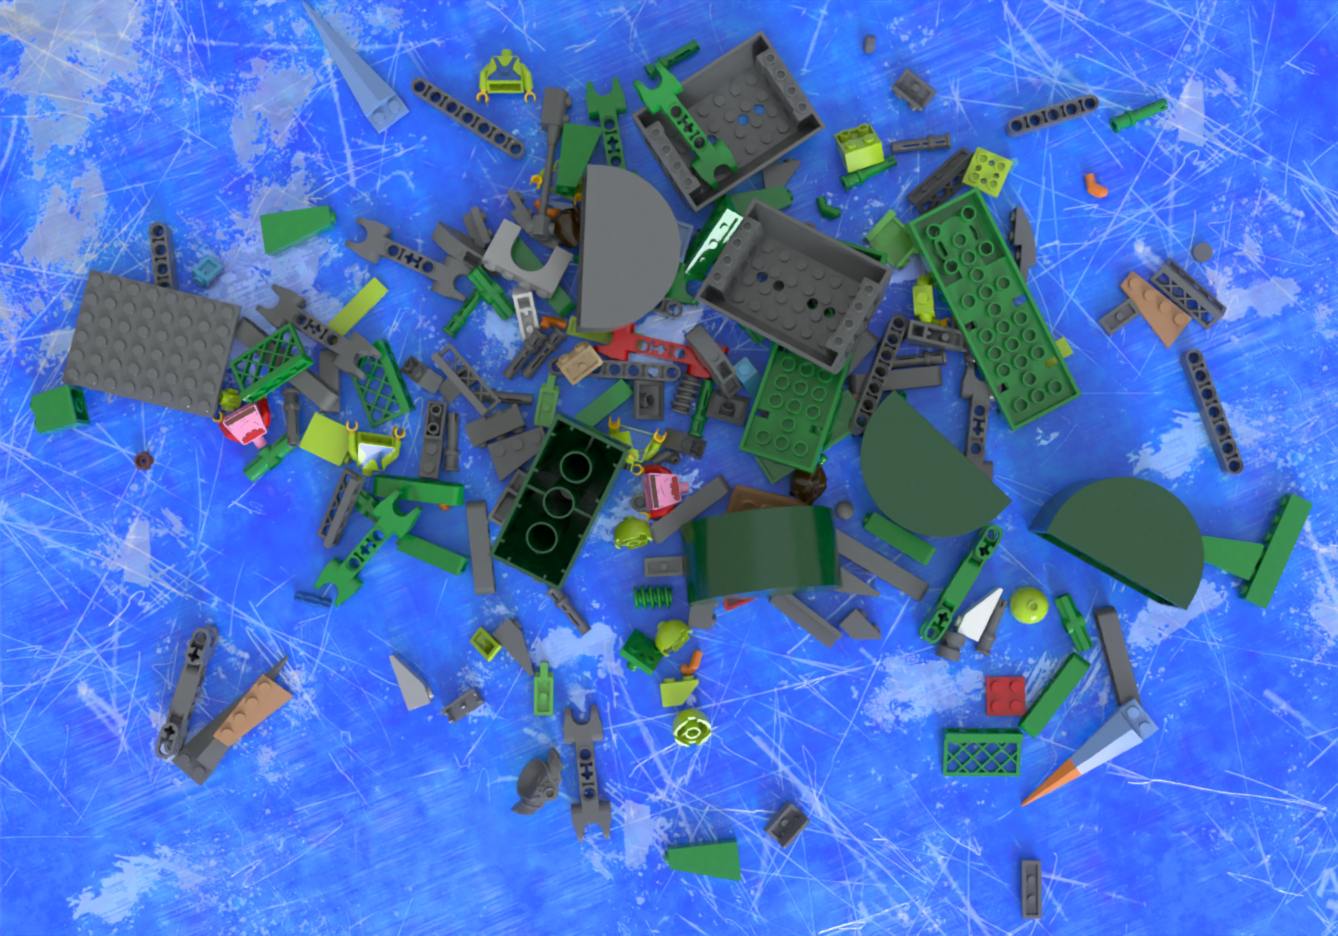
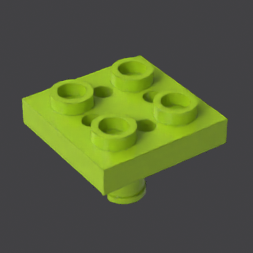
[961,147,1013,198]

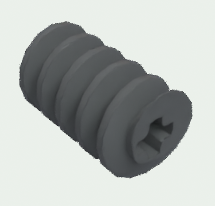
[668,373,702,416]

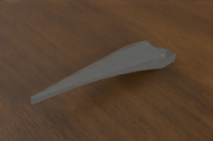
[172,656,289,786]

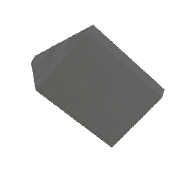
[634,380,664,420]
[706,388,750,427]

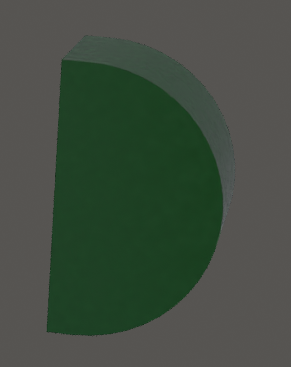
[860,390,1012,537]
[488,411,632,591]
[1028,477,1204,610]
[680,506,843,606]

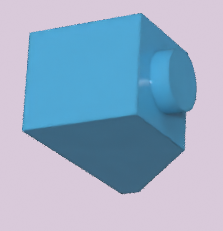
[733,356,762,400]

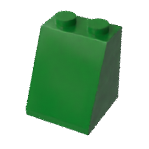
[30,385,91,435]

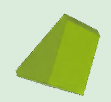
[469,626,503,662]

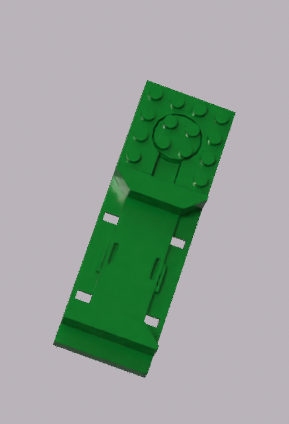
[904,187,1082,431]
[738,238,887,475]

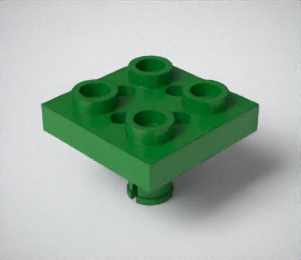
[618,629,663,676]

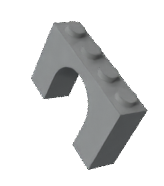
[482,218,573,299]

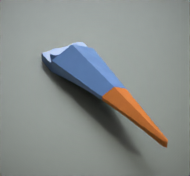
[1021,697,1159,806]

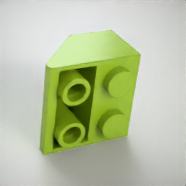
[834,123,884,173]

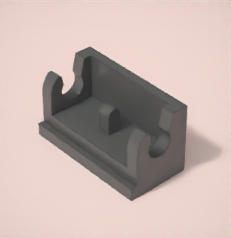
[440,686,486,724]

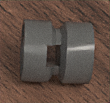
[934,630,966,662]

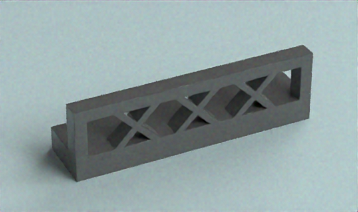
[906,147,981,216]
[1150,257,1227,330]
[431,343,502,417]
[317,468,366,548]
[769,594,843,649]

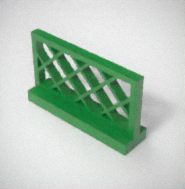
[684,193,744,281]
[229,322,314,404]
[351,339,416,428]
[942,728,1023,777]

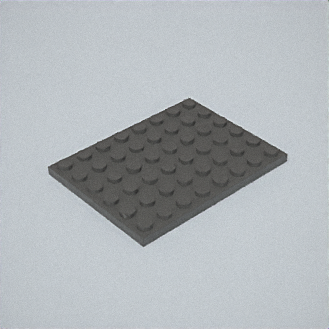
[62,269,242,419]

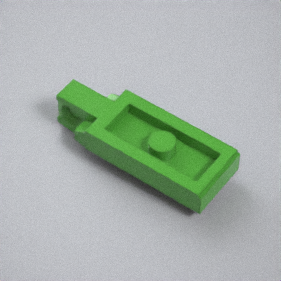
[533,374,560,428]
[534,661,554,716]

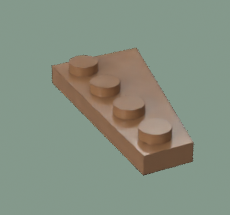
[1118,271,1192,349]
[724,484,807,514]
[213,672,294,747]

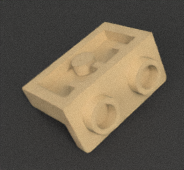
[556,341,604,386]

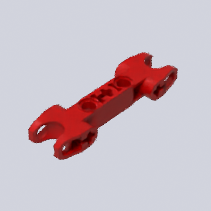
[593,323,729,379]

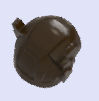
[551,202,581,249]
[789,463,827,506]

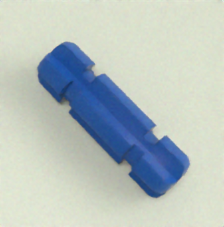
[294,591,332,610]

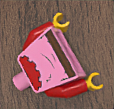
[212,395,271,449]
[633,464,689,522]

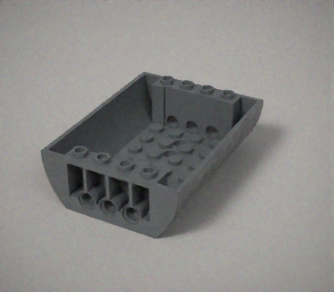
[632,30,826,213]
[694,198,892,374]

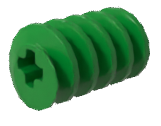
[633,585,672,610]

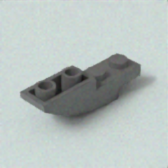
[506,188,562,251]
[1008,206,1036,284]
[431,221,500,278]
[684,324,743,399]
[418,400,448,480]

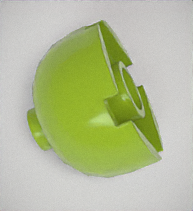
[613,516,653,549]
[1009,586,1049,624]
[654,619,693,657]
[672,708,711,747]

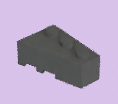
[464,403,528,449]
[487,426,546,482]

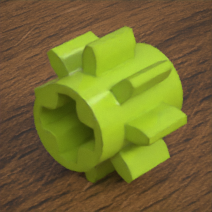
[218,387,242,412]

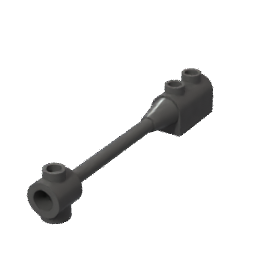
[526,87,572,240]

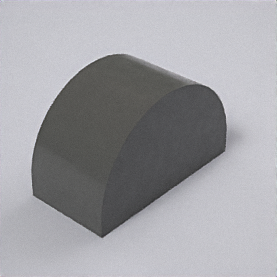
[576,164,681,334]

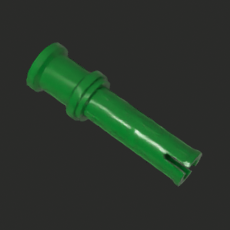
[644,39,700,81]
[1109,98,1168,134]
[839,154,897,192]
[441,288,482,339]
[687,379,715,438]

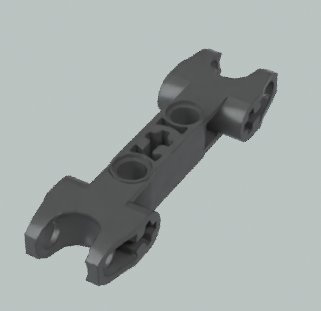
[344,217,471,303]
[255,284,382,381]
[959,362,1002,481]
[155,625,219,759]
[563,704,612,842]

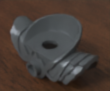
[511,747,563,815]

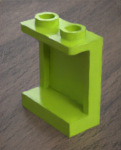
[298,412,358,467]

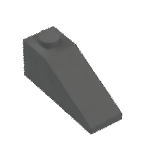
[901,319,964,351]
[828,567,880,597]
[492,617,535,676]

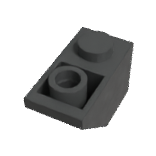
[761,158,800,189]
[400,355,444,395]
[438,366,479,404]
[661,427,707,459]
[687,603,719,630]
[837,608,883,639]

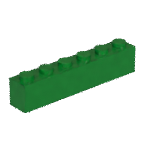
[1238,494,1313,609]

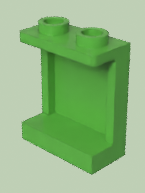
[863,209,918,270]

